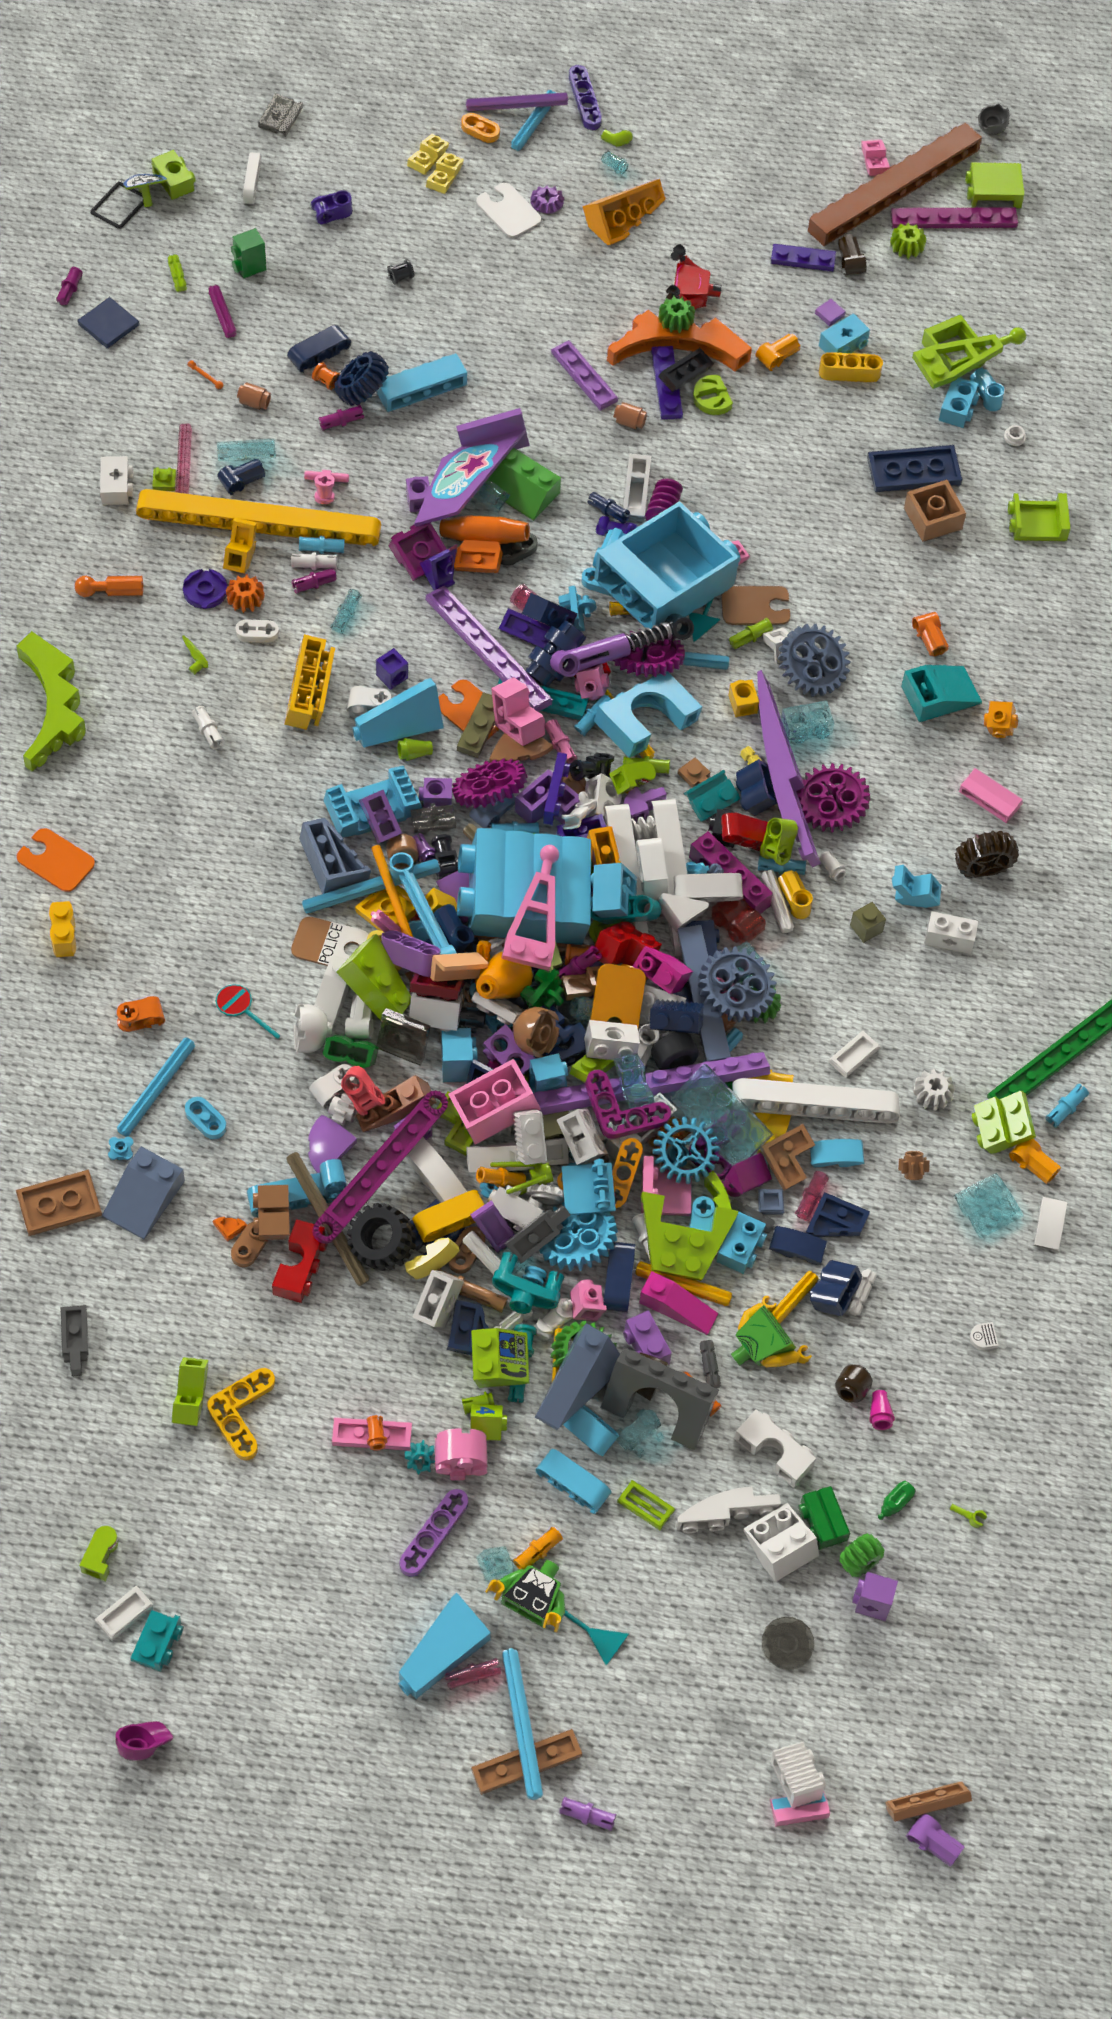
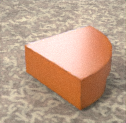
[213,1217,247,1242]

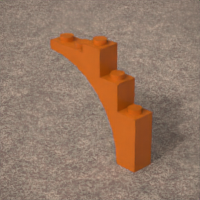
[607,309,752,372]

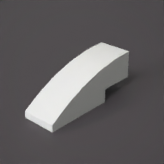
[623,453,651,518]
[404,1137,467,1203]

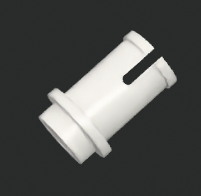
[819,851,846,881]

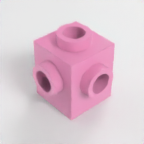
[575,664,610,700]

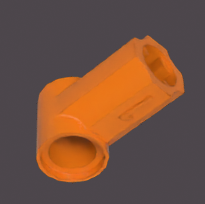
[912,612,949,657]

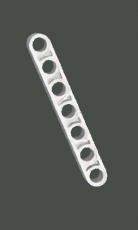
[732,1078,900,1124]

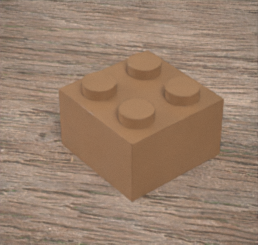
[904,480,966,542]

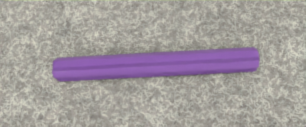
[466,92,568,111]

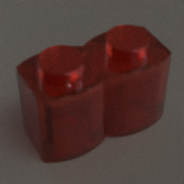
[712,898,766,946]

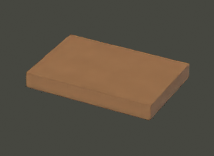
[16,1169,102,1236]

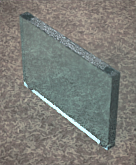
[217,439,276,461]

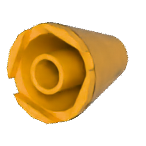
[476,951,533,999]

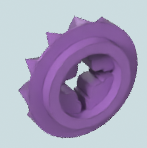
[530,185,564,214]

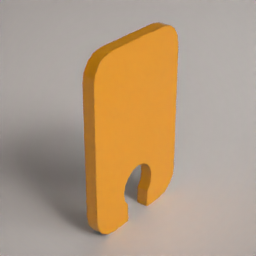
[590,964,646,1028]

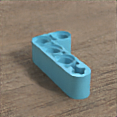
[247,1159,347,1217]

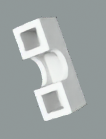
[734,1409,816,1488]

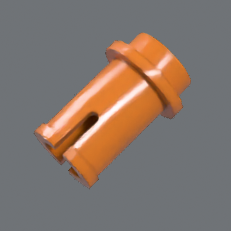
[366,1415,388,1451]

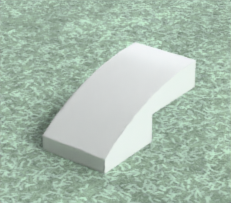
[1033,1197,1067,1250]

